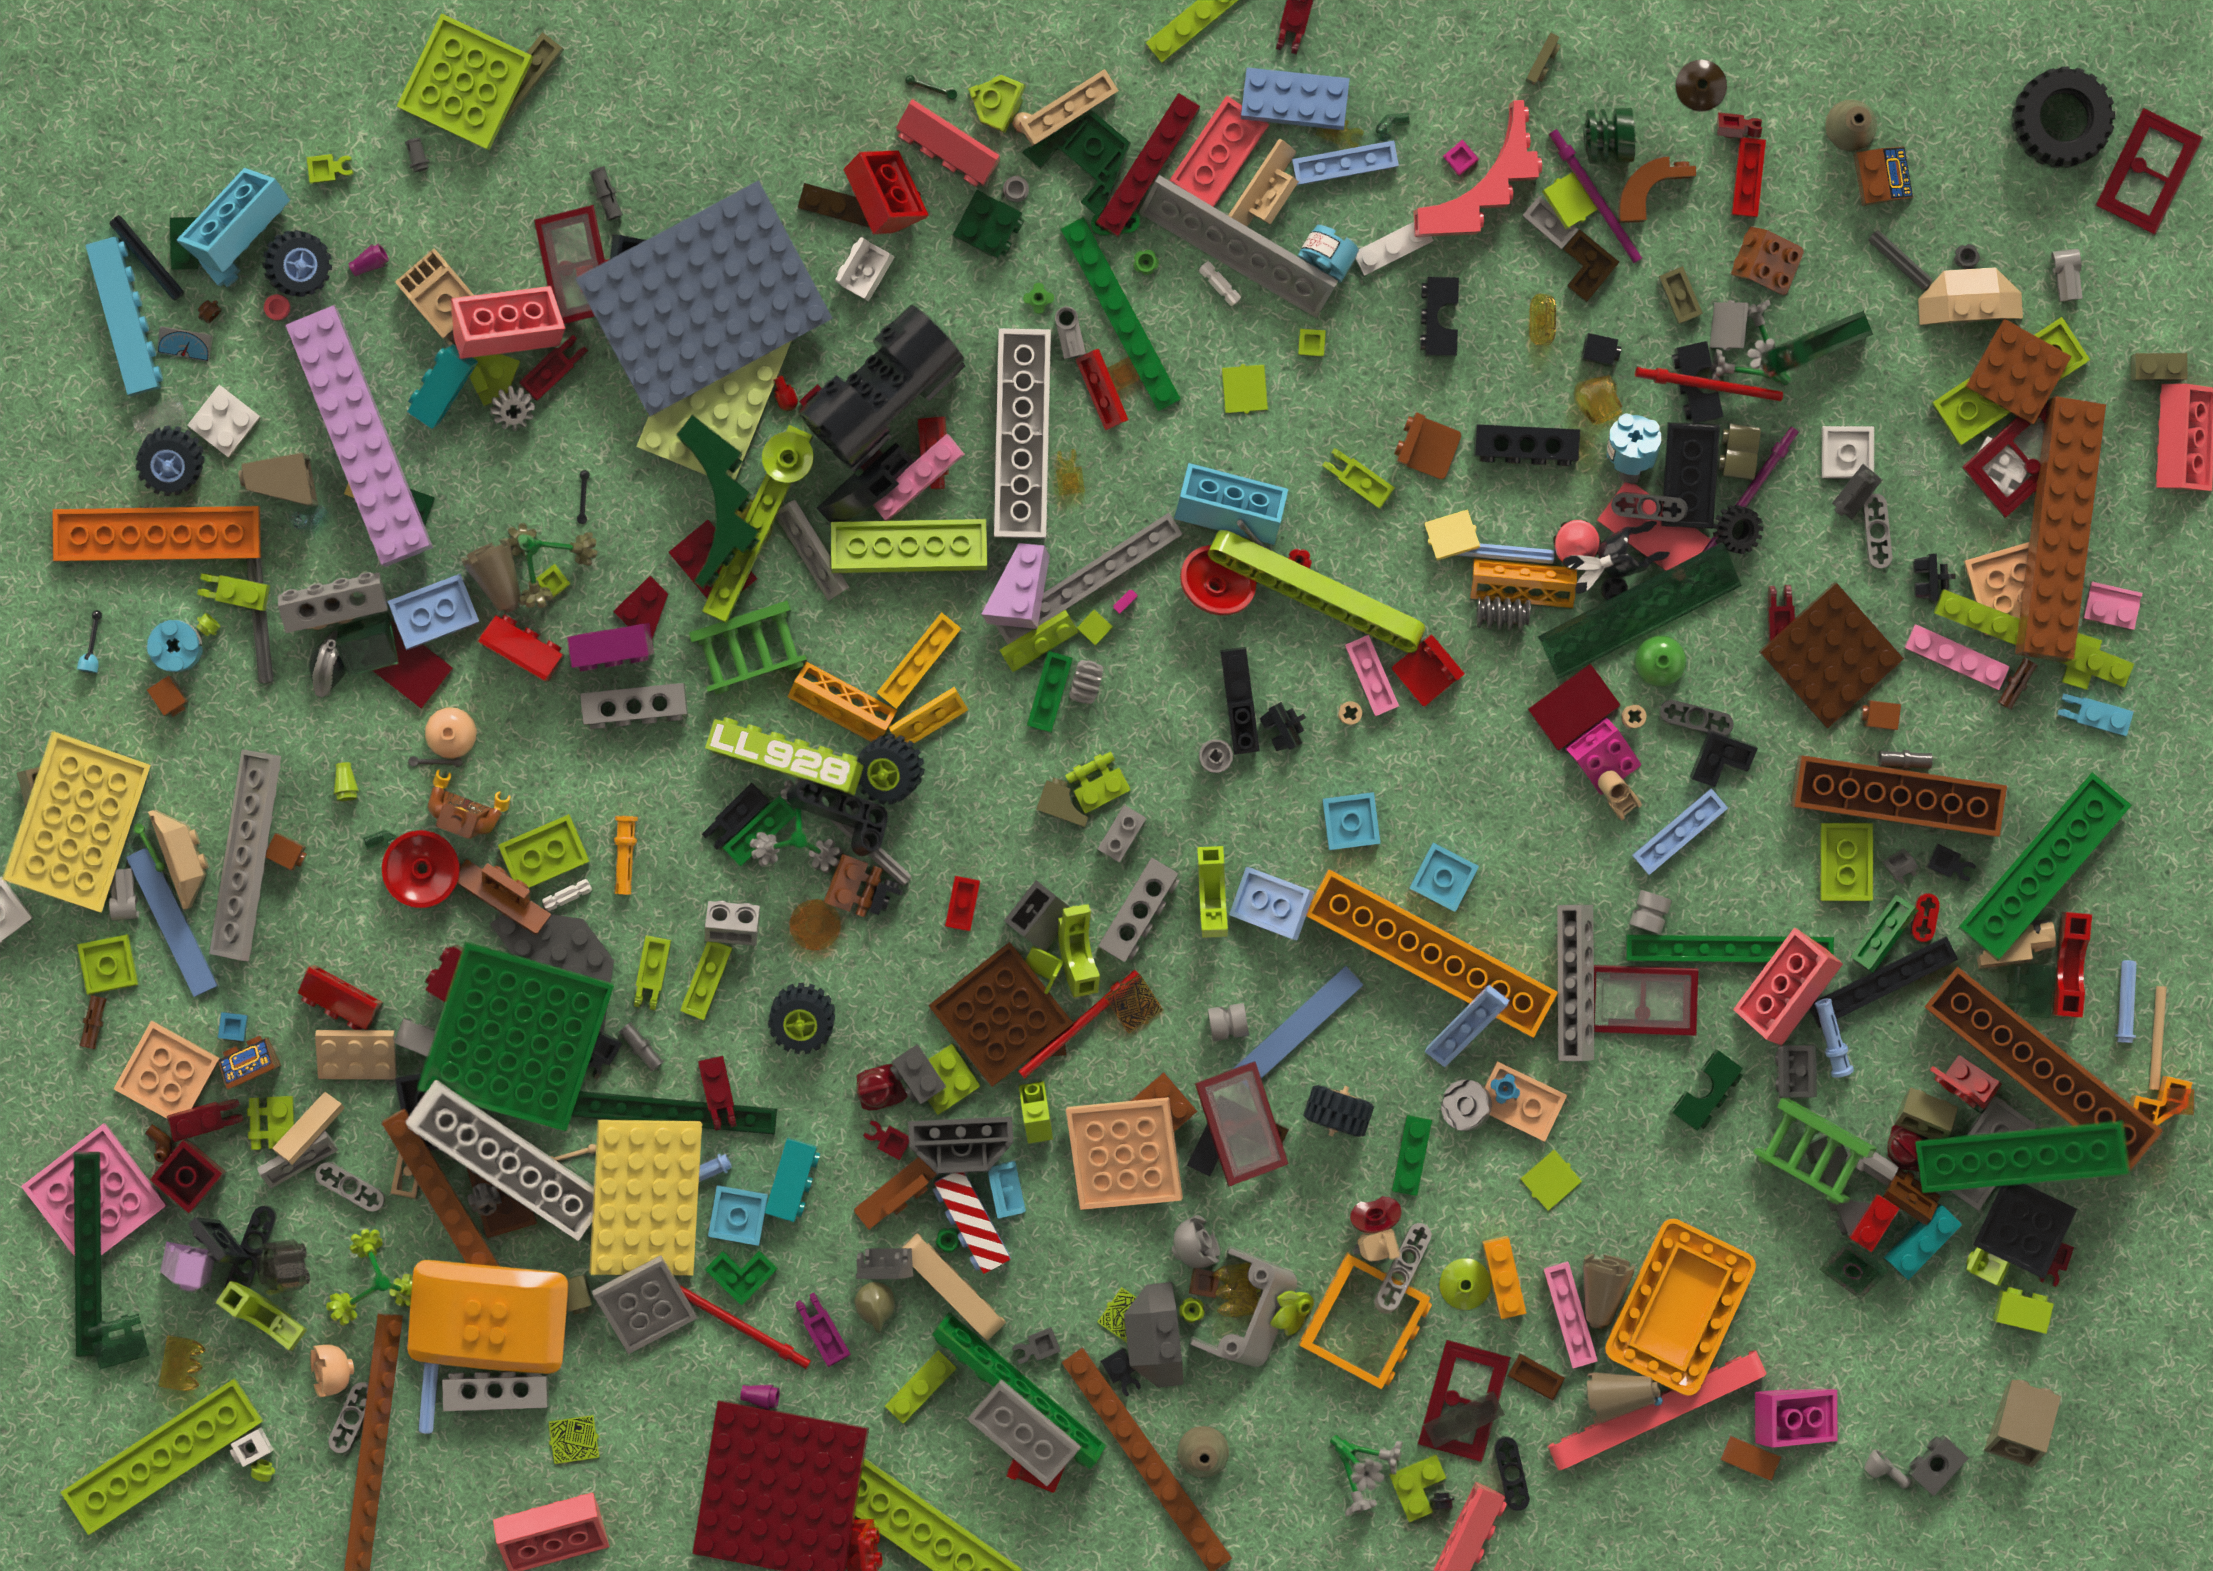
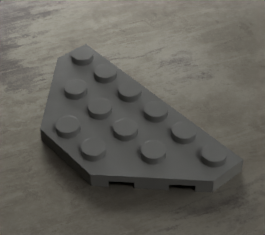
[490,914,614,1033]

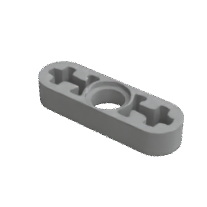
[1863,494,1892,569]
[315,1162,385,1211]
[328,1382,369,1453]

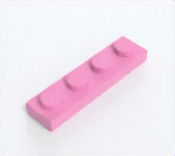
[873,434,965,521]
[1904,624,2010,690]
[1543,1261,1598,1368]

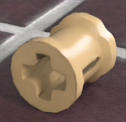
[1338,701,1362,725]
[1622,705,1647,728]

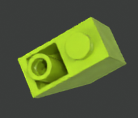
[1019,1081,1053,1144]

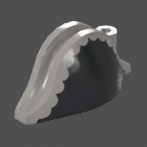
[309,631,348,697]

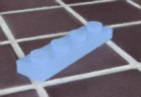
[1292,140,1399,186]
[1632,788,1728,875]
[1425,985,1509,1067]

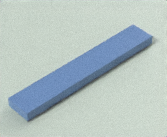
[126,848,218,997]
[1233,966,1363,1089]

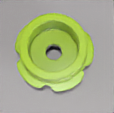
[197,613,221,636]
[1179,1297,1205,1323]
[250,1459,275,1482]

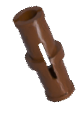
[1997,658,2038,710]
[79,995,107,1049]

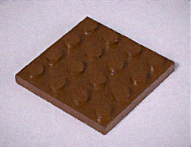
[1759,582,1904,728]
[928,942,1073,1087]

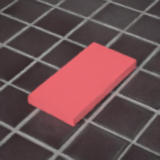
[1169,96,1270,207]
[1596,482,1711,581]

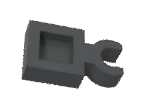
[1012,1327,1061,1364]

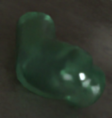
[1375,113,1410,141]
[362,830,398,850]

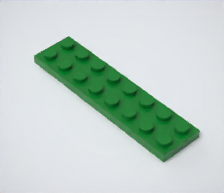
[1958,772,2132,961]
[1916,1121,2130,1193]
[932,1312,1106,1469]

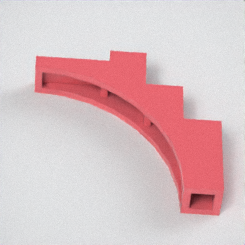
[1413,100,1542,237]

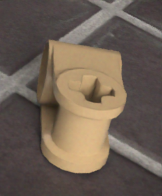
[1598,771,1643,821]

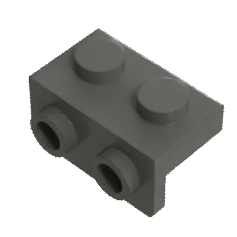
[890,1044,946,1104]
[1775,1045,1817,1098]

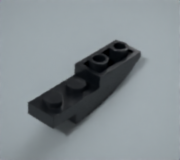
[816,442,914,523]
[1220,647,1260,755]

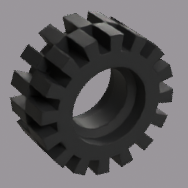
[1713,505,1763,554]

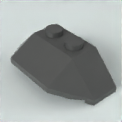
[908,1116,1013,1174]
[1124,1282,1184,1388]

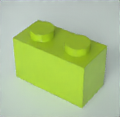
[1993,1287,2054,1334]

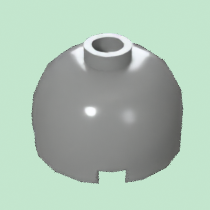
[1172,1215,1220,1268]

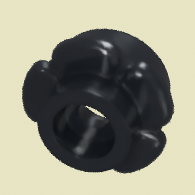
[1430,1493,1455,1509]

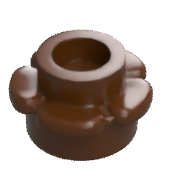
[198,300,222,324]

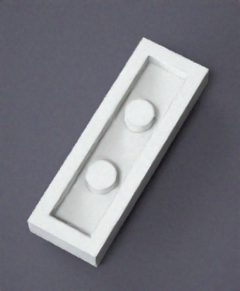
[1356,222,1434,276]

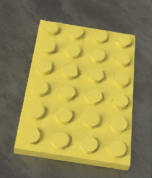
[2,731,151,912]
[589,1120,702,1275]

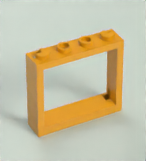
[1299,1252,1432,1389]

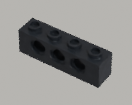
[1474,424,1580,466]

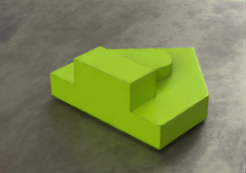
[968,75,1026,133]
[469,354,521,407]

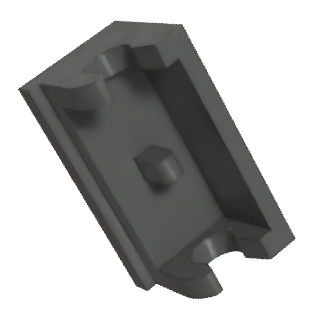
[856,1248,913,1279]

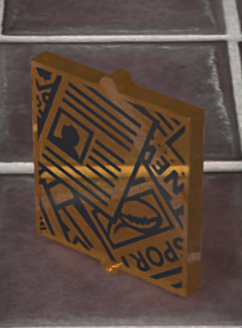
[1105,974,1163,1034]

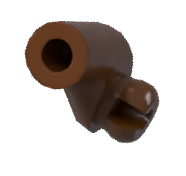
[145,1124,172,1163]

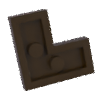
[1563,229,1619,303]

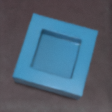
[218,1012,248,1041]

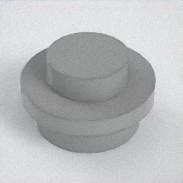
[1003,176,1029,202]

